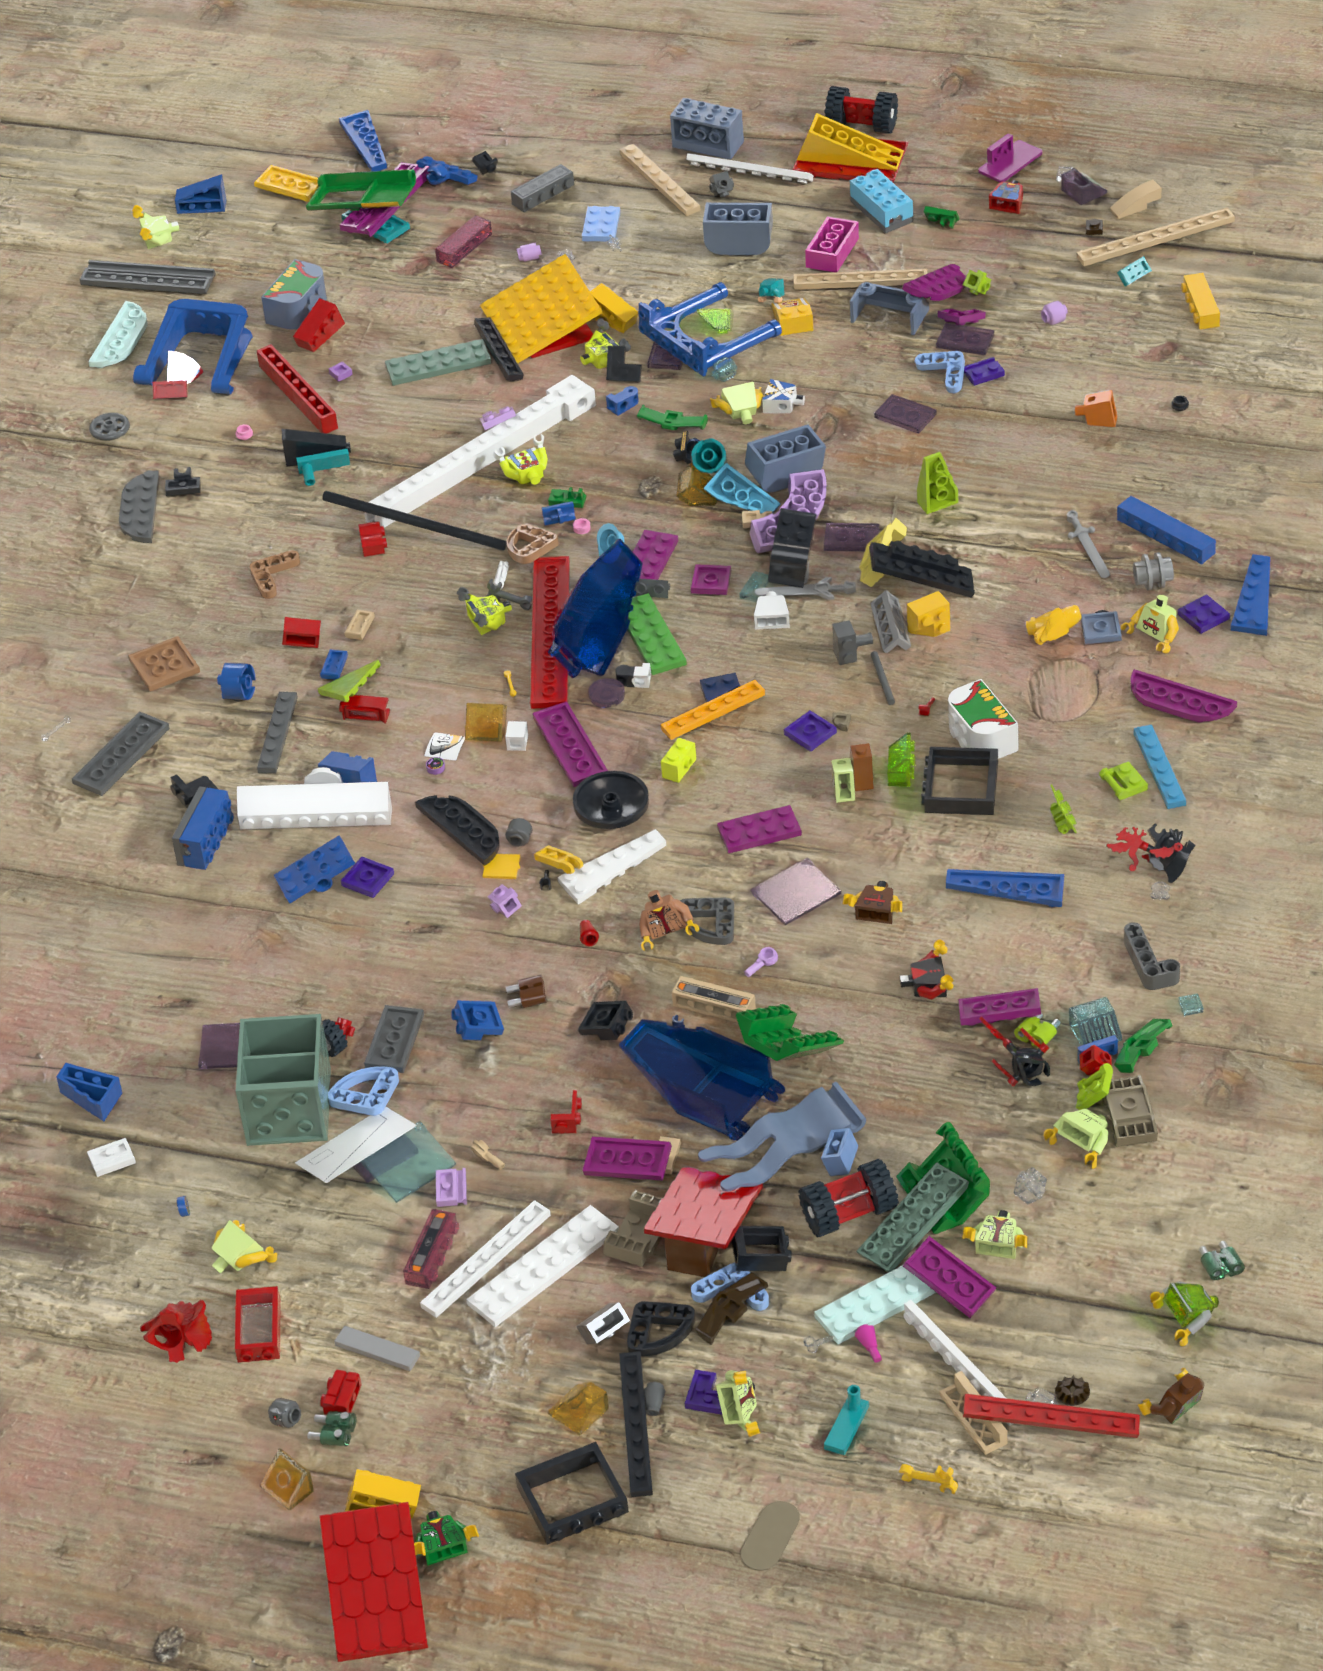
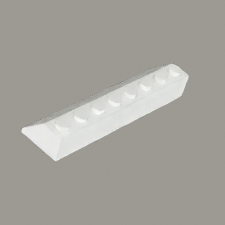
[237,782,392,829]

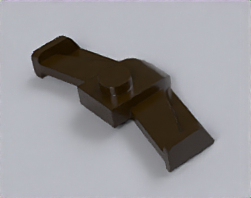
[695,1272,768,1345]

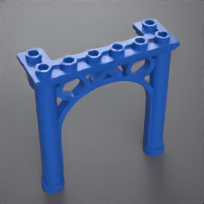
[638,282,782,377]

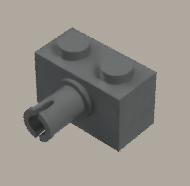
[832,620,873,665]

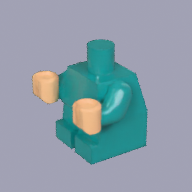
[758,278,785,303]

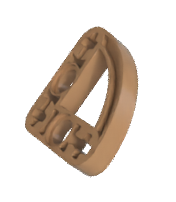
[506,524,559,564]

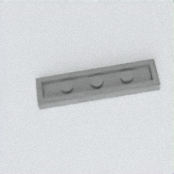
[334,1326,420,1371]

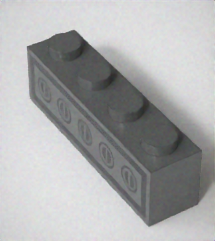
[511,164,574,212]

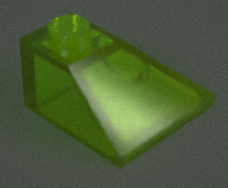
[697,309,734,334]

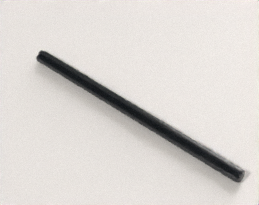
[322,491,507,551]

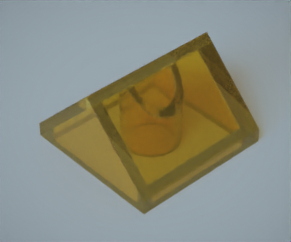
[260,1449,314,1510]

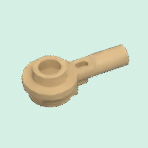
[470,1140,505,1170]

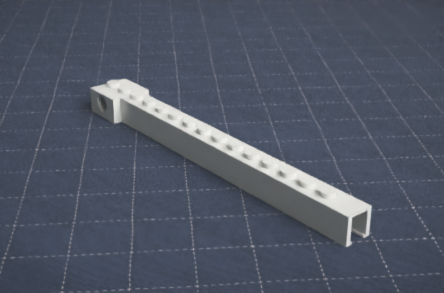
[364,375,596,528]

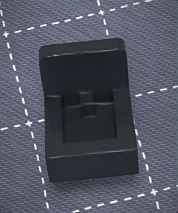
[472,151,498,175]

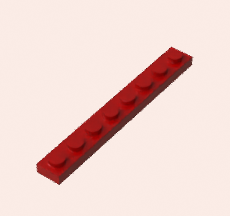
[963,1394,1140,1438]

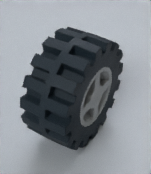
[322,1019,348,1057]

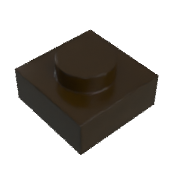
[1086,219,1103,235]

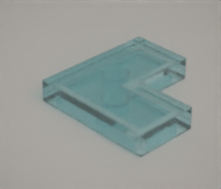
[739,571,770,603]

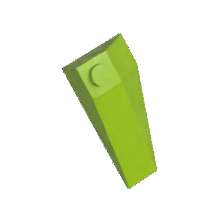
[917,452,959,514]

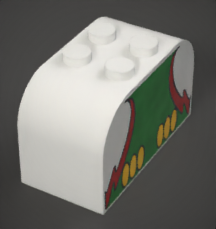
[948,679,1018,759]

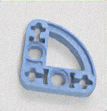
[328,1067,399,1116]

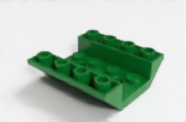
[736,1004,844,1061]

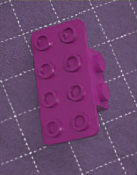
[978,134,1042,183]

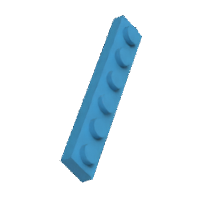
[1133,724,1186,809]

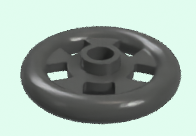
[89,413,130,441]

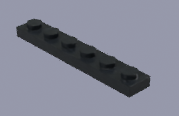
[474,317,524,381]

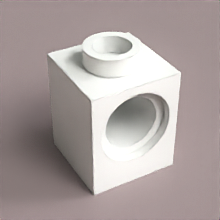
[505,721,528,751]

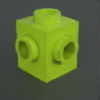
[963,270,992,295]

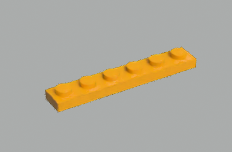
[661,680,765,740]

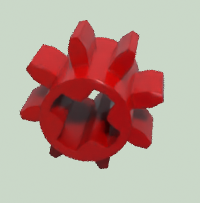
[334,1017,355,1040]

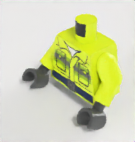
[580,318,631,369]
[457,587,512,635]

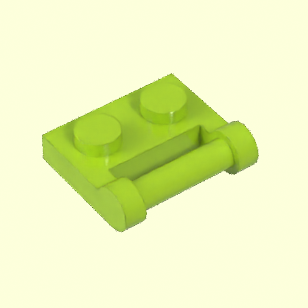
[1099,761,1148,800]
[1076,1063,1113,1110]

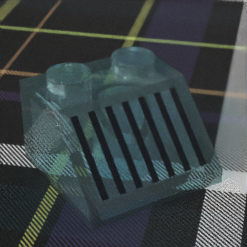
[1069,997,1122,1046]

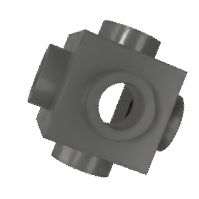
[709,171,734,198]

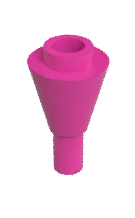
[855,1324,882,1363]

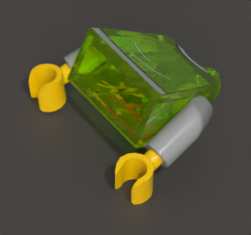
[1150,1281,1219,1346]

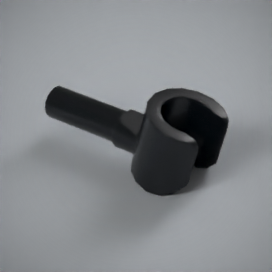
[539,870,552,890]

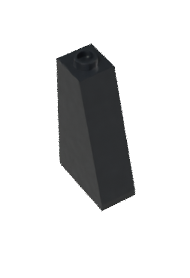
[281,429,351,467]

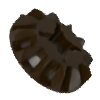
[1055,1375,1090,1406]

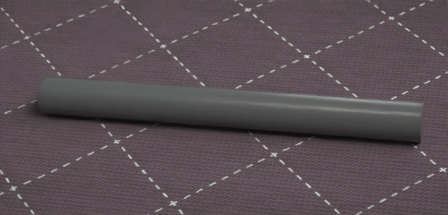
[870,651,895,705]

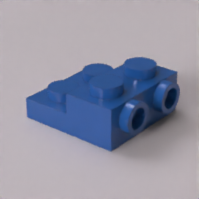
[451,1000,504,1040]

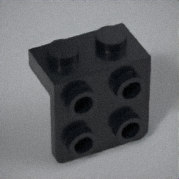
[170,774,218,809]

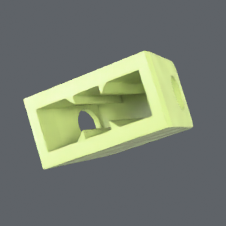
[831,758,855,803]

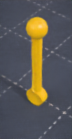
[504,670,517,697]

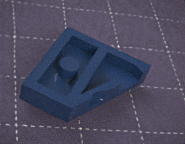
[700,672,740,703]

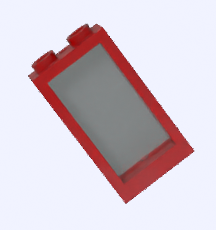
[235,1286,281,1363]

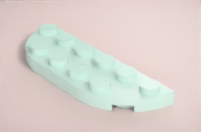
[88,301,147,368]

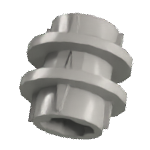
[1133,552,1174,590]

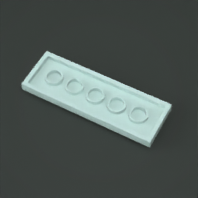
[814,1265,936,1345]

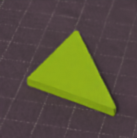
[317,660,381,702]

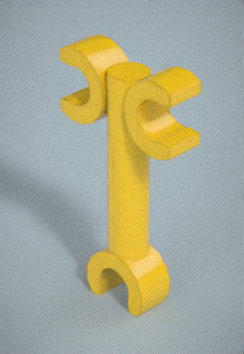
[899,1464,958,1495]

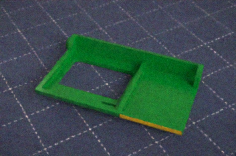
[306,169,416,211]

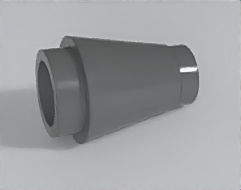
[644,1382,666,1416]

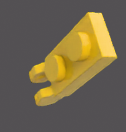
[534,845,584,874]

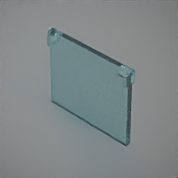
[360,1121,456,1203]

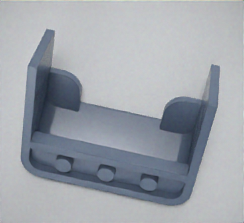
[850,282,929,335]

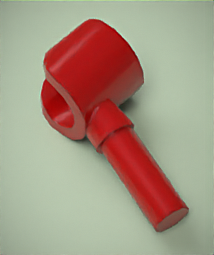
[919,697,935,716]

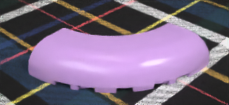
[750,469,827,554]

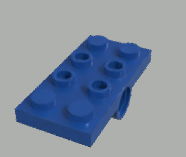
[274,835,356,903]

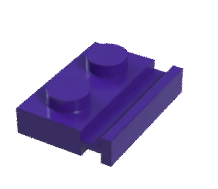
[964,357,1005,386]

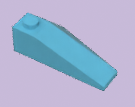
[704,463,781,514]

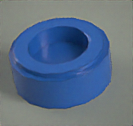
[177,1196,190,1217]

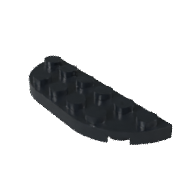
[415,795,500,866]

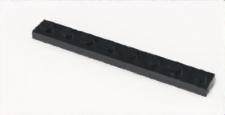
[619,1351,653,1497]

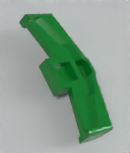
[637,404,708,430]
[1114,1019,1172,1073]

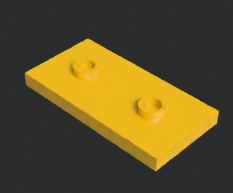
[254,165,319,202]

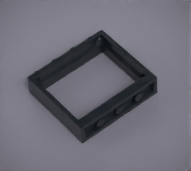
[921,747,998,815]
[515,1442,629,1545]

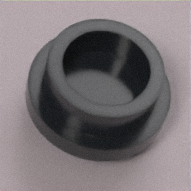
[1172,395,1189,411]

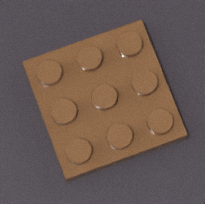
[128,636,200,692]

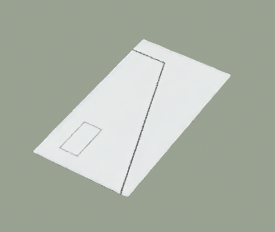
[295,1107,417,1183]

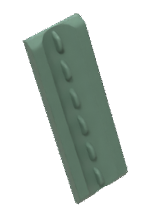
[856,1163,969,1272]

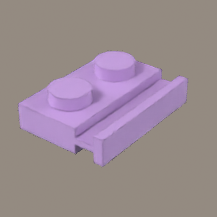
[436,1168,467,1207]

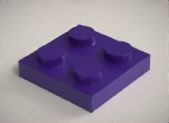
[1178,594,1230,634]
[784,710,837,752]
[341,857,394,898]

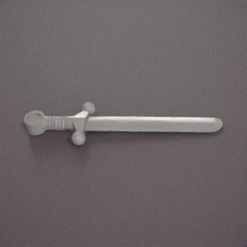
[1067,510,1110,578]

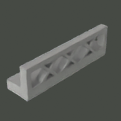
[870,590,911,653]

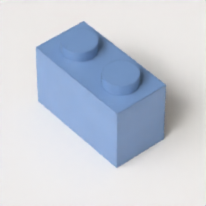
[821,1128,858,1176]

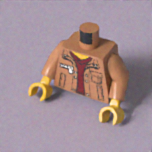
[639,890,699,951]

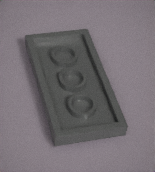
[364,1005,424,1073]

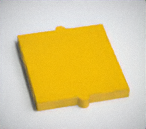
[483,854,520,879]

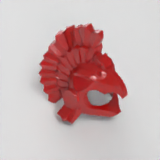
[140,1299,212,1363]

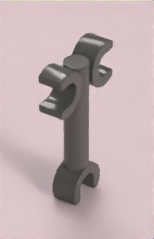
[486,579,532,610]

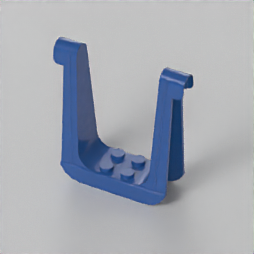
[133,299,253,395]

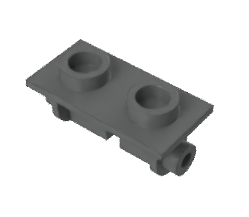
[632,578,670,598]

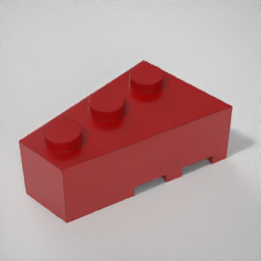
[293,298,345,352]

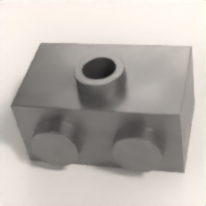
[576,1302,630,1344]

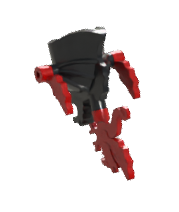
[1106,823,1196,883]
[979,1016,1050,1087]

